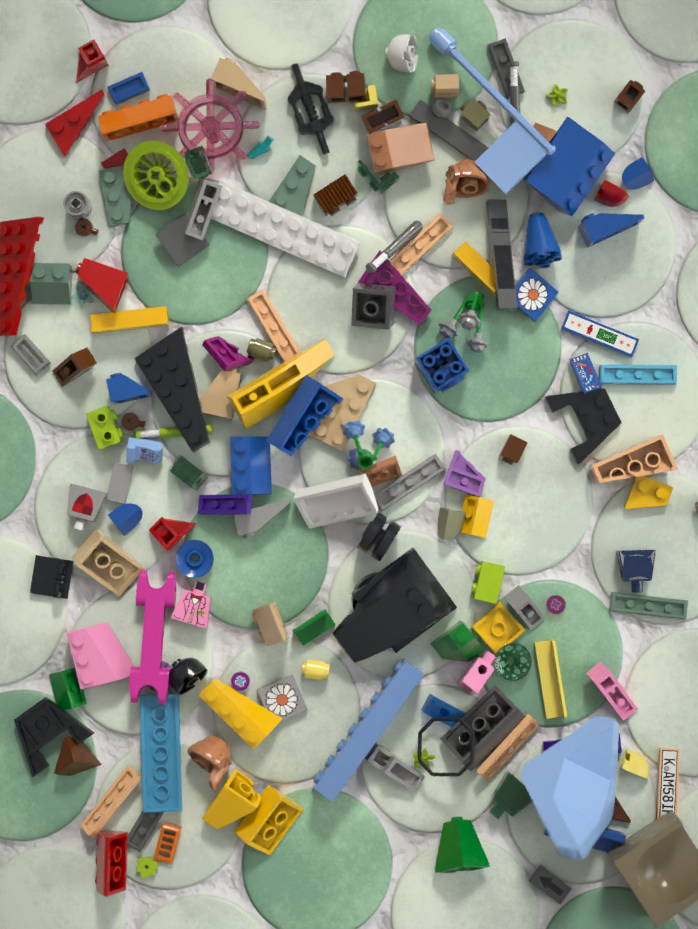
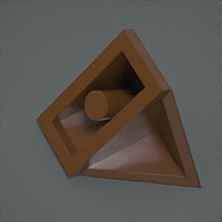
[54,736,102,776]

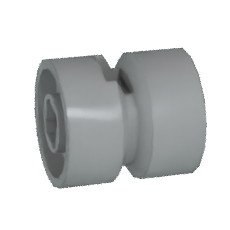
[63,191,92,220]

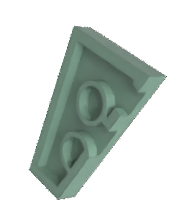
[269,155,316,216]

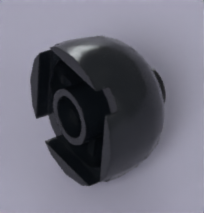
[169,658,208,695]

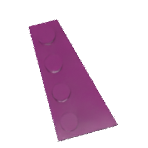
[358,250,432,326]

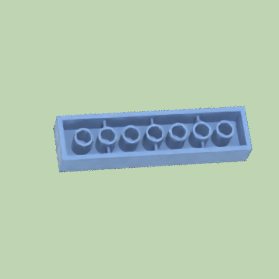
[313,659,424,802]

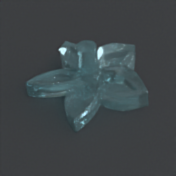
[71,285,94,307]

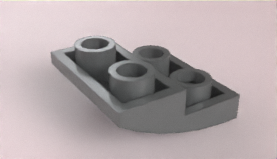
[155,212,209,267]

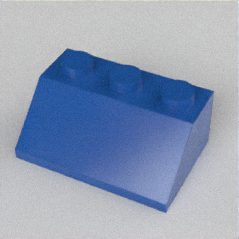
[230,436,272,495]

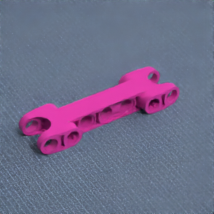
[129,570,177,705]

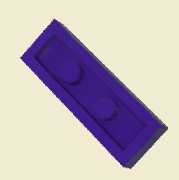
[198,494,252,515]

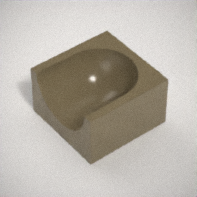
[606,811,698,927]

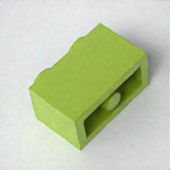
[471,561,505,604]

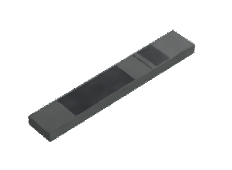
[486,199,517,310]

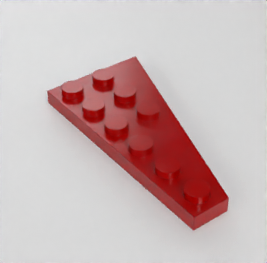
[0,216,44,336]

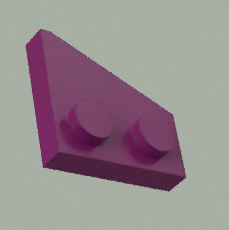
[202,336,254,371]

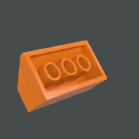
[98,94,179,142]

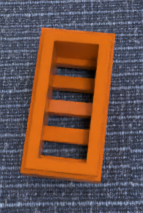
[153,822,182,864]

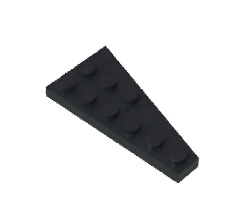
[134,327,210,453]

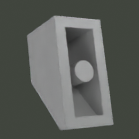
[504,585,545,630]

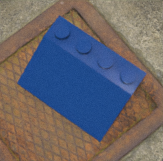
[524,117,616,216]

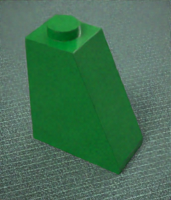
[430,620,484,662]
[435,816,490,873]

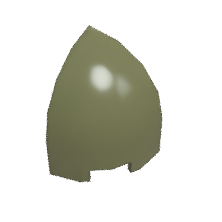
[438,507,465,540]

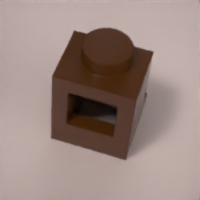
[614,80,645,113]

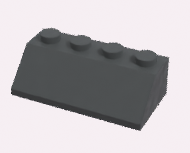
[440,685,526,771]

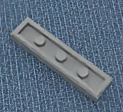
[374,454,446,511]

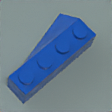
[266,375,343,456]

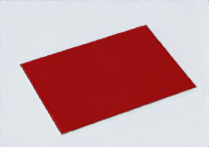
[101,148,128,169]

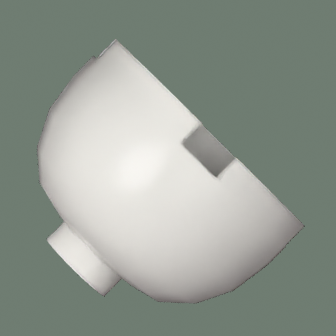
[385,34,418,73]

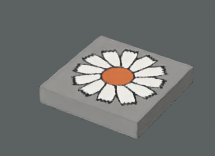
[257,674,308,722]

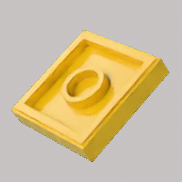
[471,601,525,656]

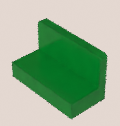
[292,609,335,646]
[49,667,87,710]

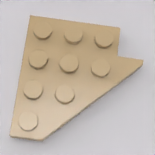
[286,374,376,452]

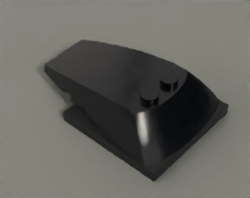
[332,547,457,663]

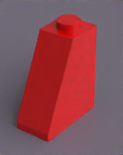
[76,258,128,313]

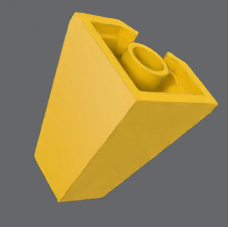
[202,768,262,830]

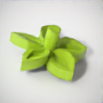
[546,84,568,107]
[413,748,435,767]

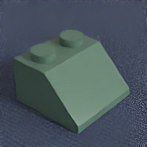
[30,263,72,304]

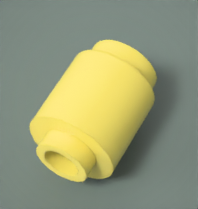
[301,659,330,681]

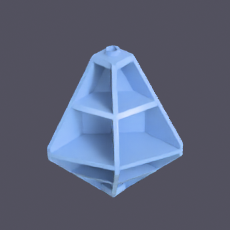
[521,716,619,859]

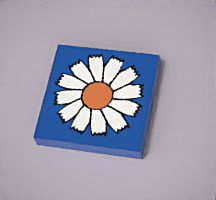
[515,268,559,322]

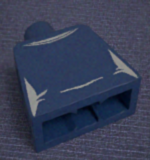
[616,549,656,593]

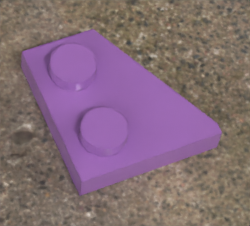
[443,450,486,497]

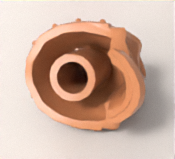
[443,158,490,205]
[187,735,232,792]

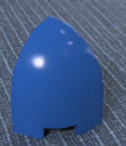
[622,157,654,190]
[108,503,143,536]

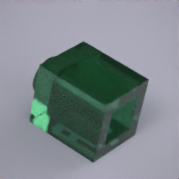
[185,145,212,180]

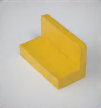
[460,494,494,538]

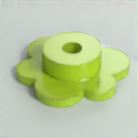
[136,856,158,878]

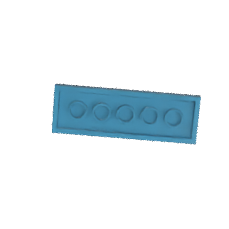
[140,694,183,812]

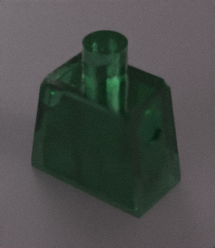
[168,454,209,491]
[490,771,532,819]

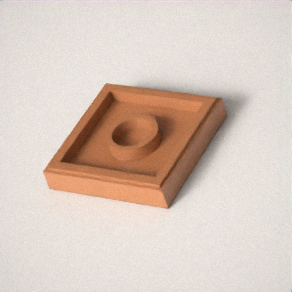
[360,455,402,487]

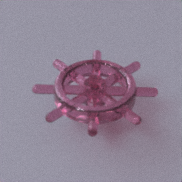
[160,78,260,173]

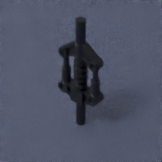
[288,63,334,155]

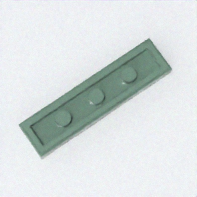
[609,592,688,620]

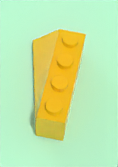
[199,678,283,750]

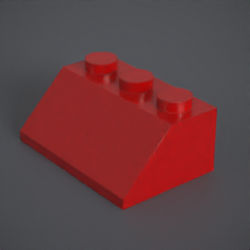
[95,830,128,897]

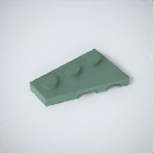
[99,165,132,227]

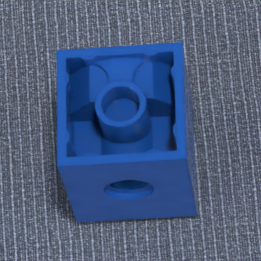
[414,338,469,394]

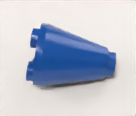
[523,212,562,268]

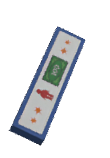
[561,311,639,357]

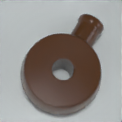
[75,219,99,237]
[121,412,146,431]

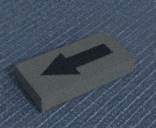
[529,865,571,904]

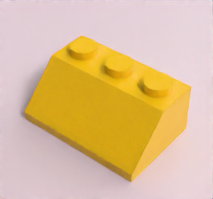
[234,785,304,855]

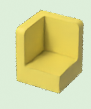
[354,85,378,111]

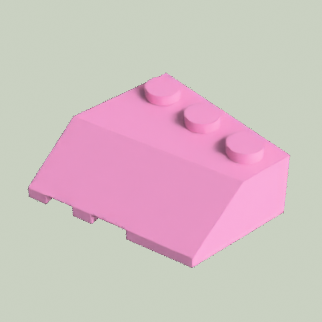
[67,623,134,689]

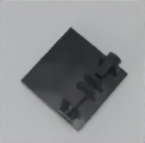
[30,555,74,599]

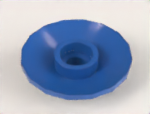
[175,540,214,578]

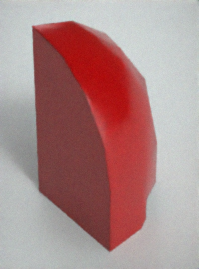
[594,180,629,207]

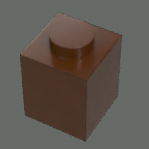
[499,434,528,465]

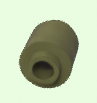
[247,338,276,362]

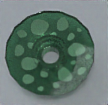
[494,643,532,681]

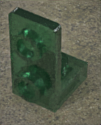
[357,160,399,194]

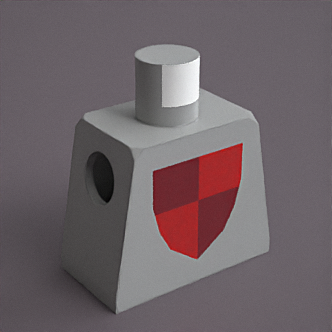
[67,484,107,531]

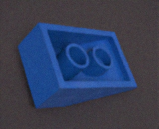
[578,213,645,248]

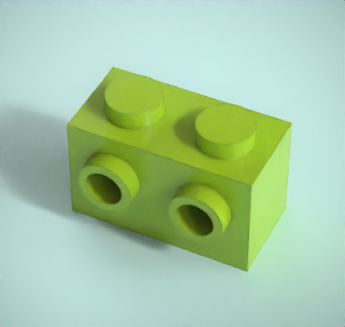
[86,406,124,450]

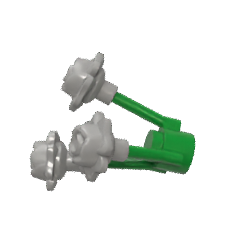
[438,291,488,352]

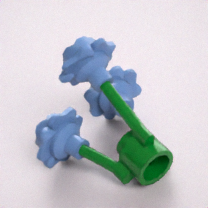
[342,421,395,470]

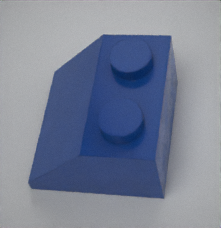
[106,373,153,404]

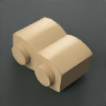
[430,74,459,99]

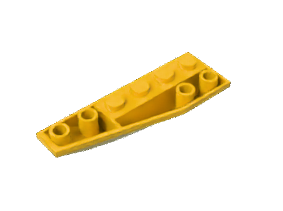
[227,338,334,429]

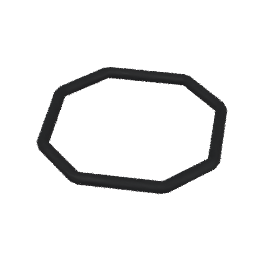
[418,717,475,777]

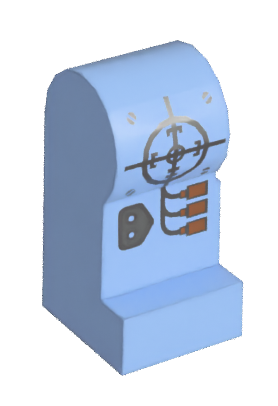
[126,437,163,463]

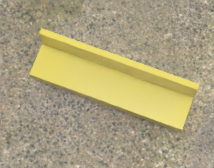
[534,639,567,719]

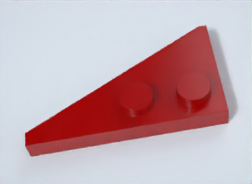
[45,90,105,156]

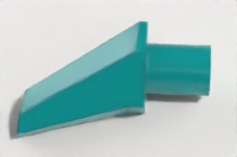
[246,135,274,159]

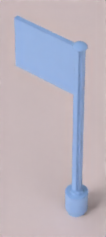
[429,28,556,194]

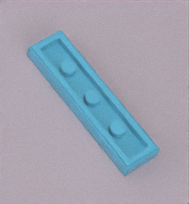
[599,364,677,385]

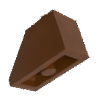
[52,347,97,387]

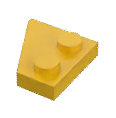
[624,476,674,509]

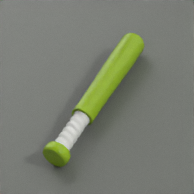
[136,423,212,439]

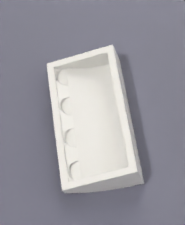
[293,473,378,529]

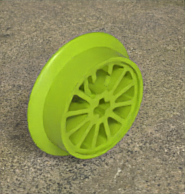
[123,141,189,210]

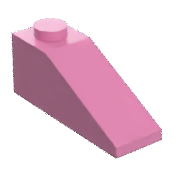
[586,661,638,721]

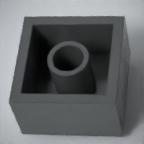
[351,283,396,330]

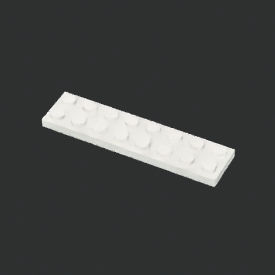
[211,181,360,278]

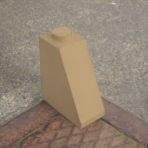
[200,369,242,420]

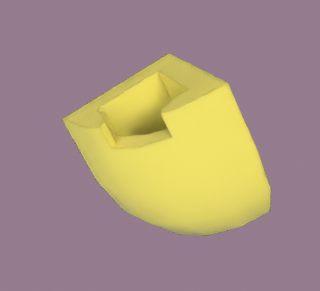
[620,749,650,779]

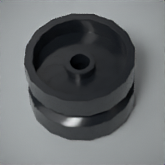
[357,512,402,562]

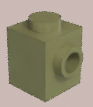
[460,99,491,132]

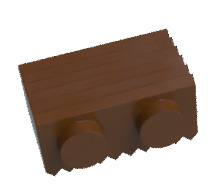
[313,174,358,216]

